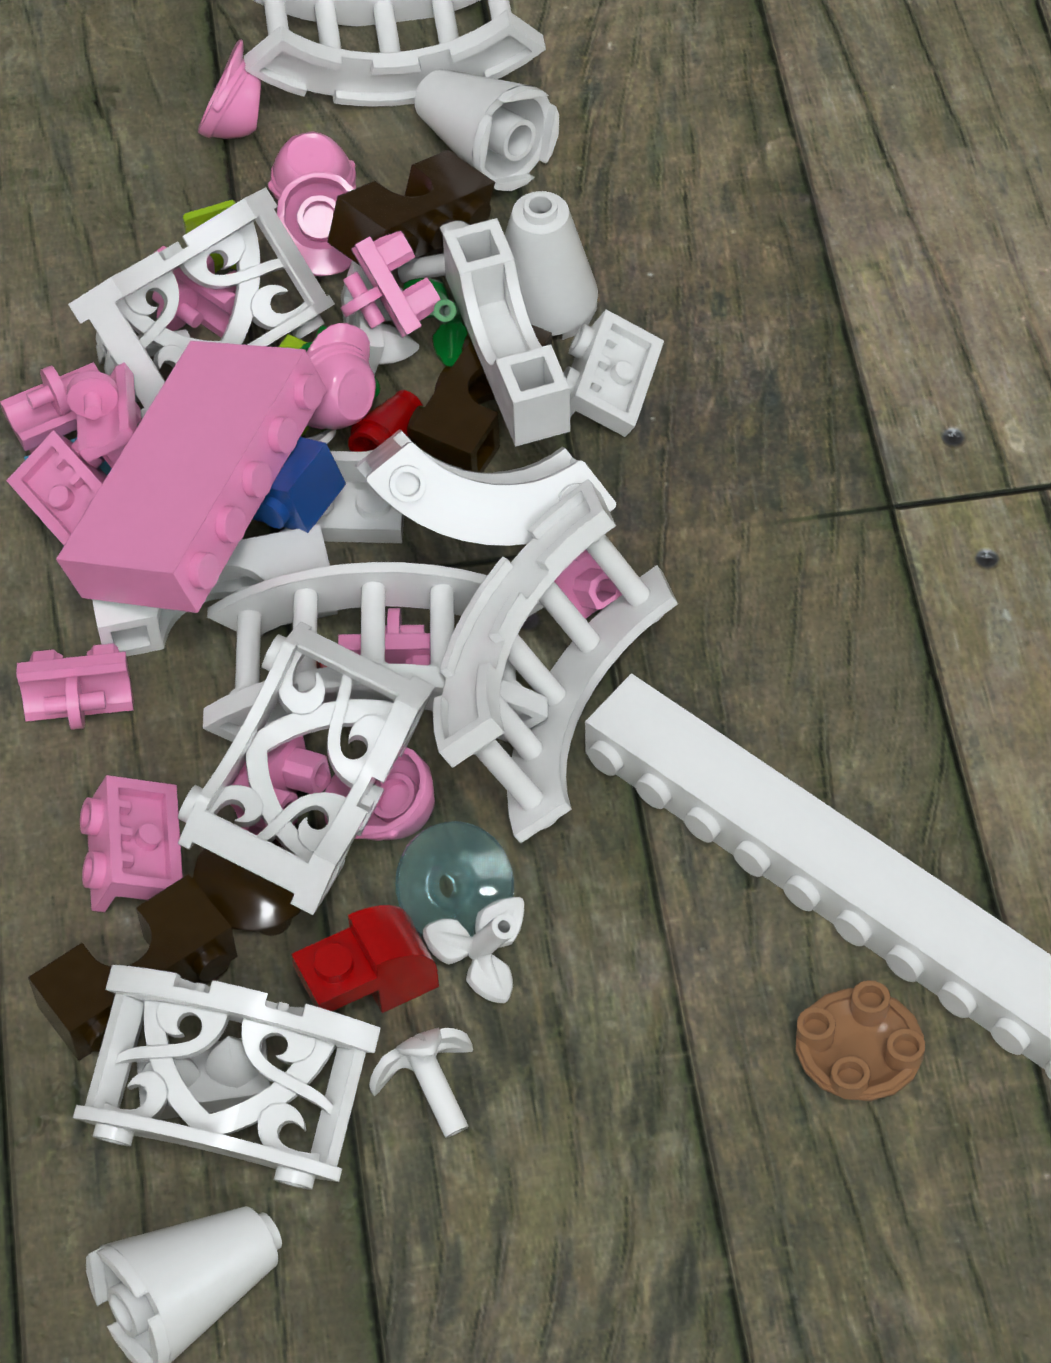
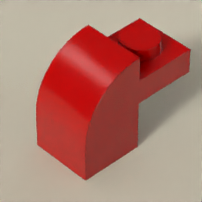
[291,905,439,1013]

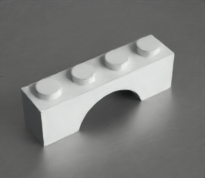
[443,218,570,447]
[92,524,338,657]

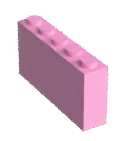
[56,341,327,613]

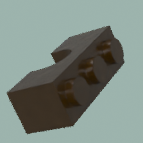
[327,150,495,265]
[407,324,552,473]
[28,874,238,1061]

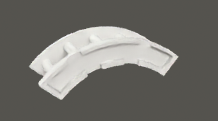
[244,0,546,107]
[433,479,678,843]
[203,562,548,742]

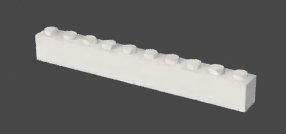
[585,673,1051,1080]

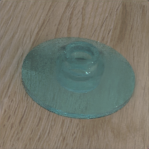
[395,821,514,937]

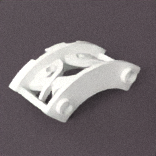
[68,187,335,419]
[355,429,616,546]
[178,621,435,915]
[73,965,381,1190]

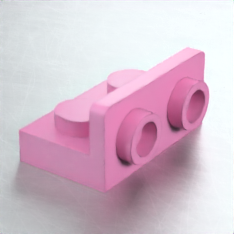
[6,430,107,545]
[80,775,183,912]

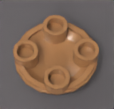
[796,980,925,1101]

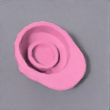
[198,39,261,139]
[268,131,356,200]
[277,172,354,277]
[306,323,376,430]
[324,747,435,841]

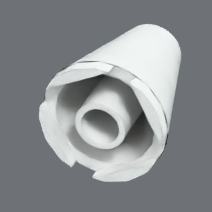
[415,69,559,191]
[505,191,598,340]
[86,1206,282,1363]

